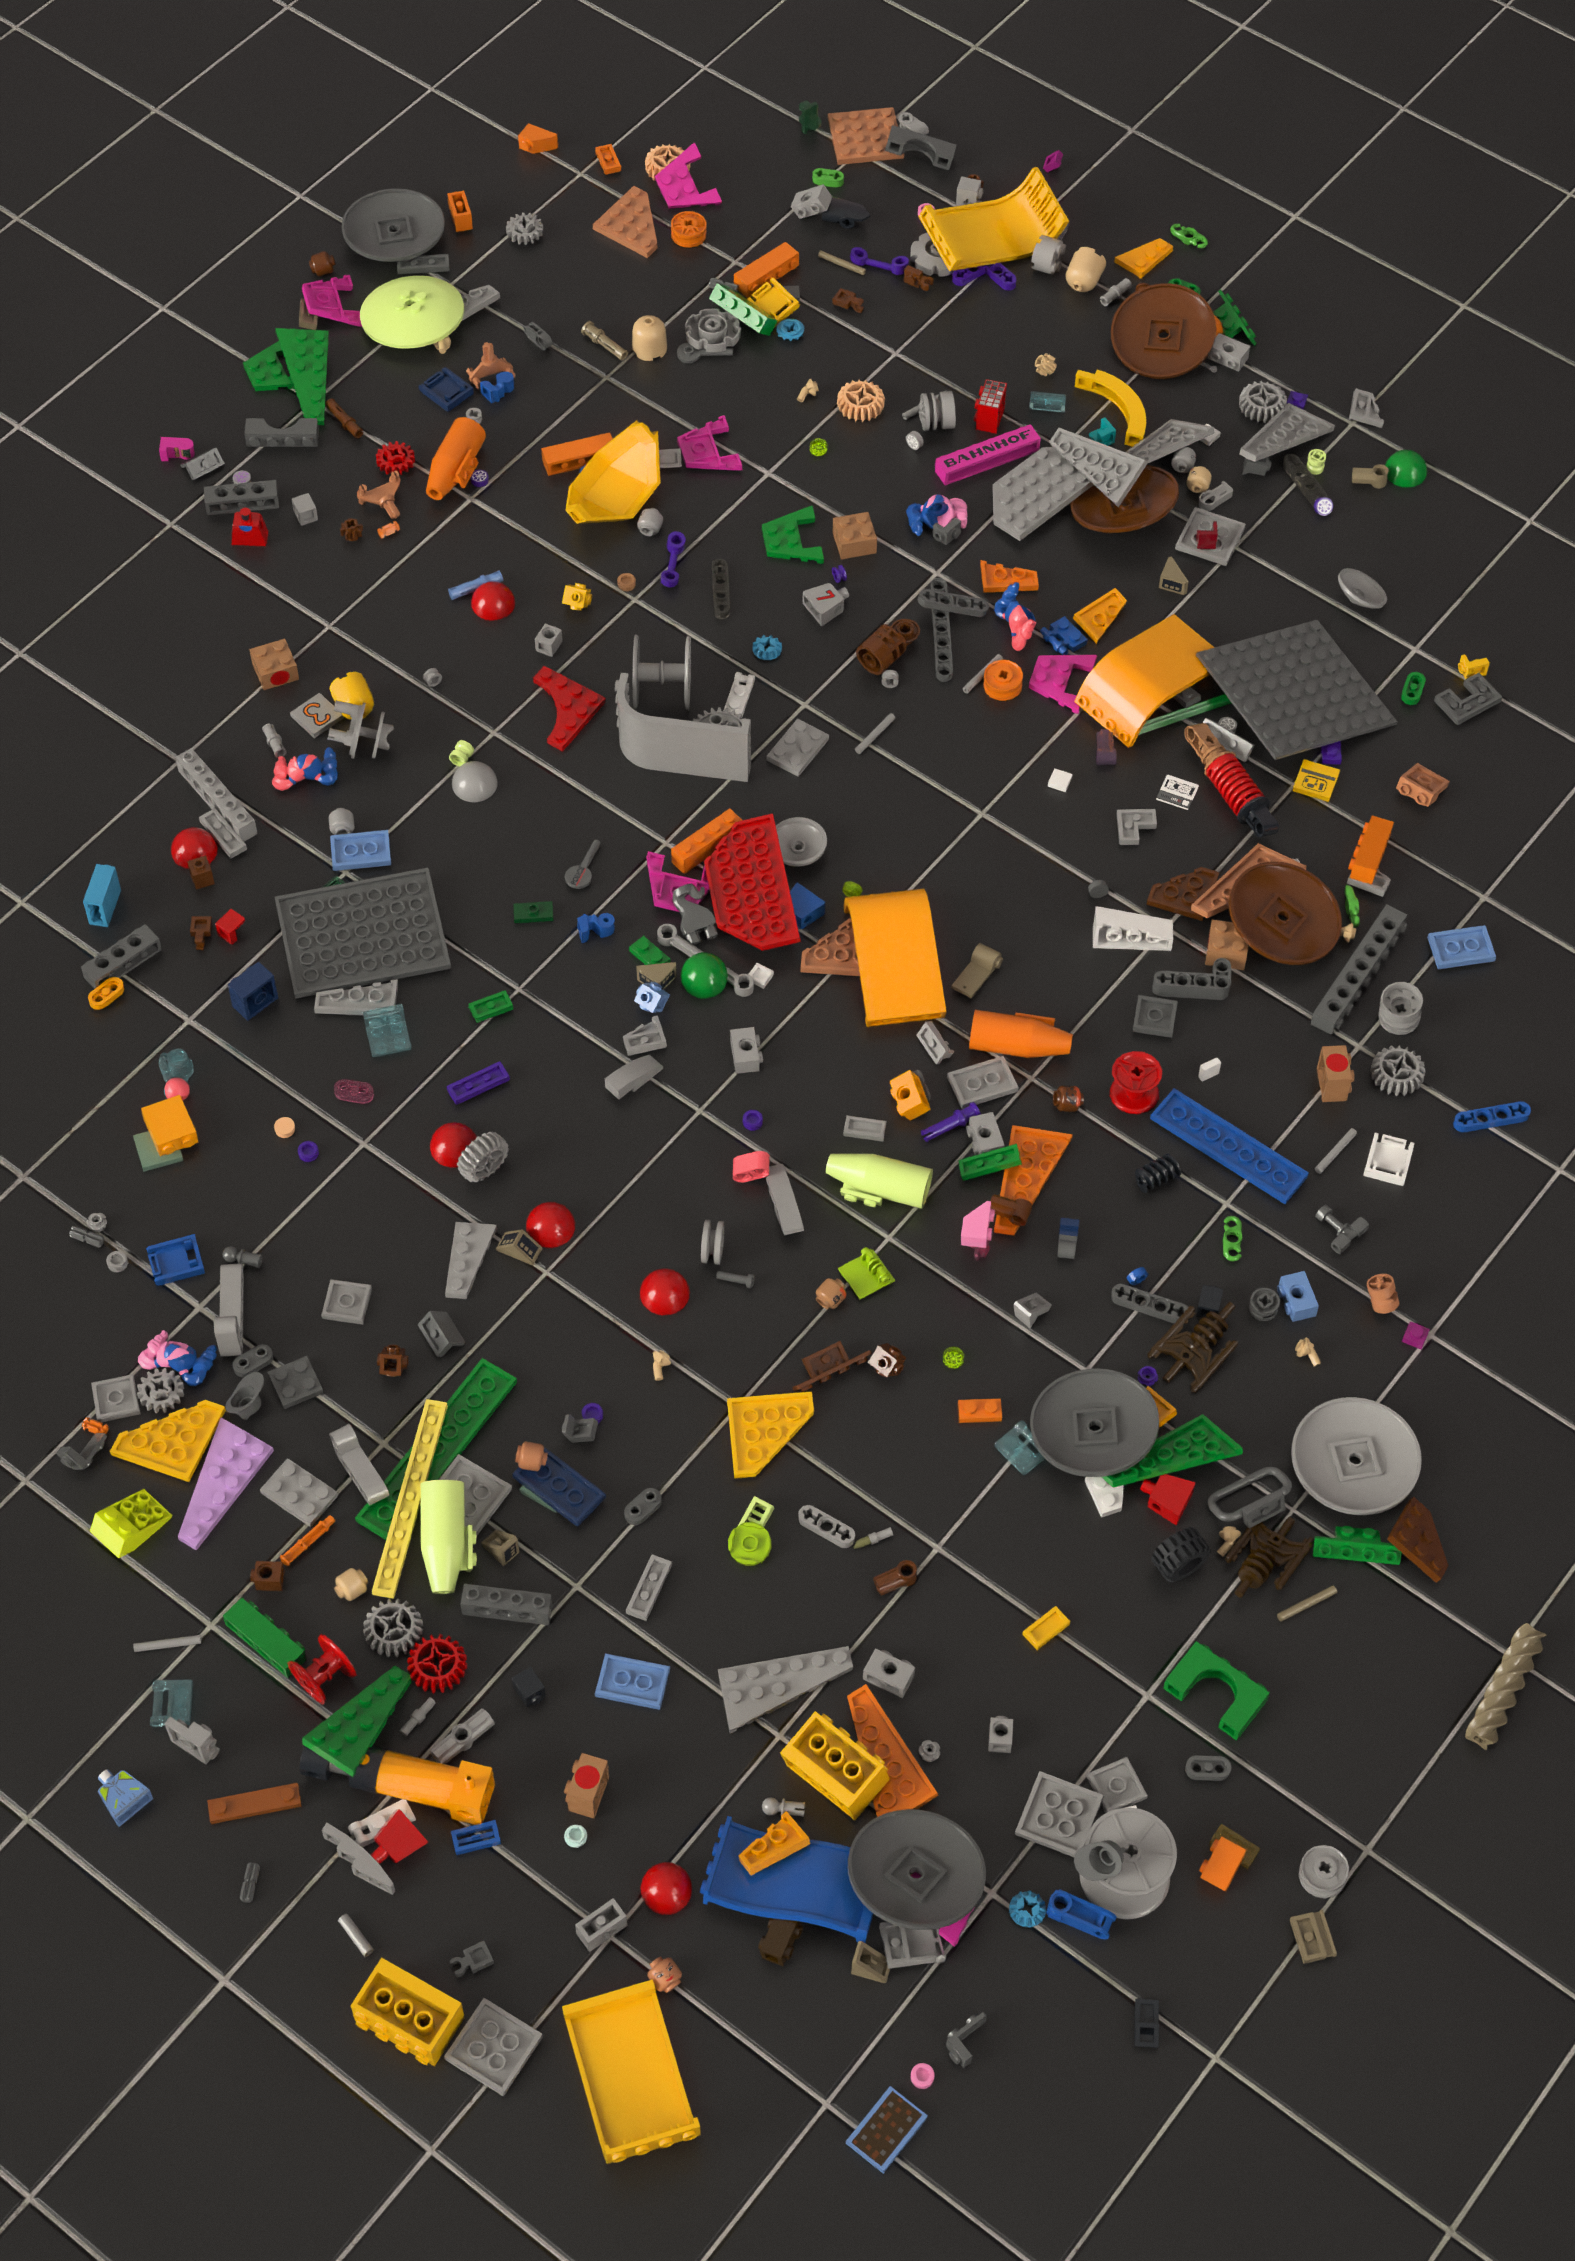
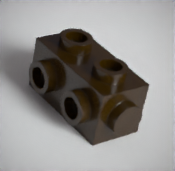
[758,1918,803,1966]

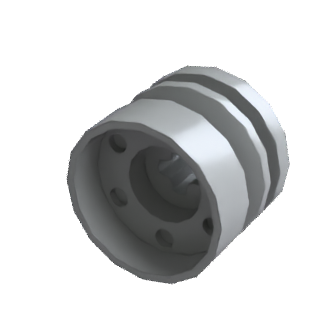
[919,391,956,431]
[1378,982,1423,1035]

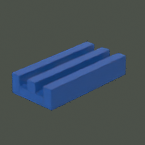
[451,1820,501,1855]

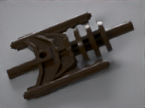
[1147,1302,1238,1393]
[1225,1517,1314,1598]

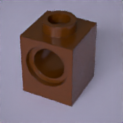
[187,856,215,890]
[250,1561,285,1591]

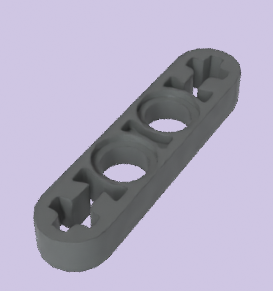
[918,589,989,617]
[1111,1284,1189,1323]

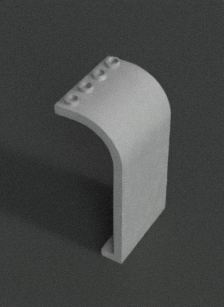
[615,673,751,782]

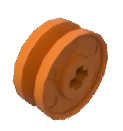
[671,211,707,248]
[983,660,1023,701]

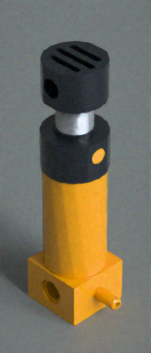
[300,1746,495,1825]

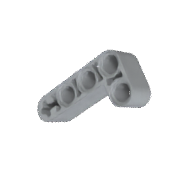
[330,1424,389,1505]

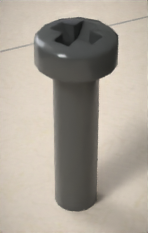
[717,1271,755,1289]

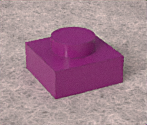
[1043,150,1063,173]
[1402,1321,1430,1350]

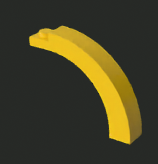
[1075,370,1146,447]

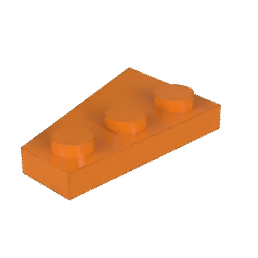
[980,560,1039,593]

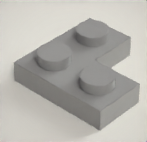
[1117,809,1157,845]

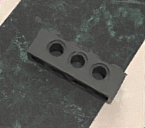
[204,480,279,515]
[81,924,162,989]
[460,1584,553,1625]

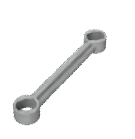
[657,924,754,997]

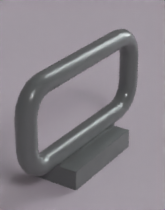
[1207,1466,1292,1528]

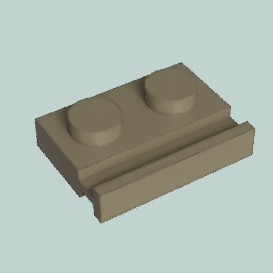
[1290,1910,1337,1964]

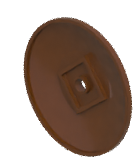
[1111,283,1216,379]
[1071,465,1179,533]
[1229,862,1342,965]

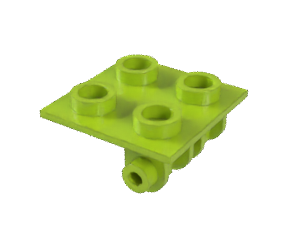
[838,1247,895,1300]

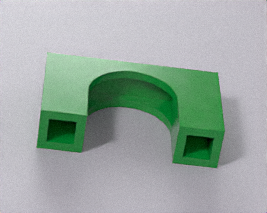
[1163,1641,1269,1741]

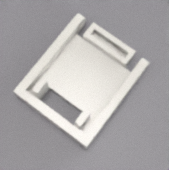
[1363,1133,1415,1186]

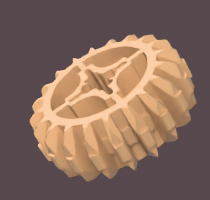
[645,143,691,181]
[837,379,885,422]

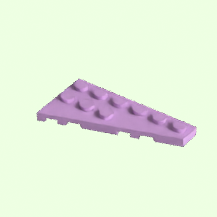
[178,1417,274,1550]

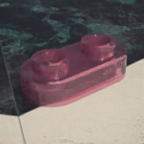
[334,1079,374,1104]

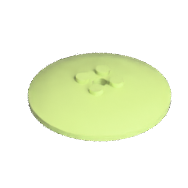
[360,276,464,349]

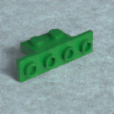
[1213,289,1257,346]
[1313,1526,1402,1565]

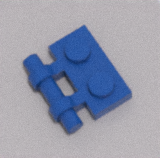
[1040,616,1088,655]

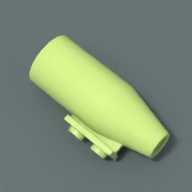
[826,1154,933,1209]
[420,1480,477,1594]

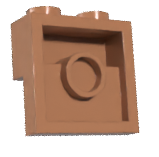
[1396,763,1450,807]

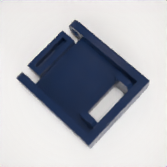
[419,367,474,412]

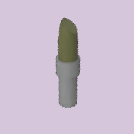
[854,1527,893,1549]

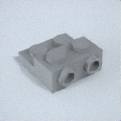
[164,1717,220,1764]

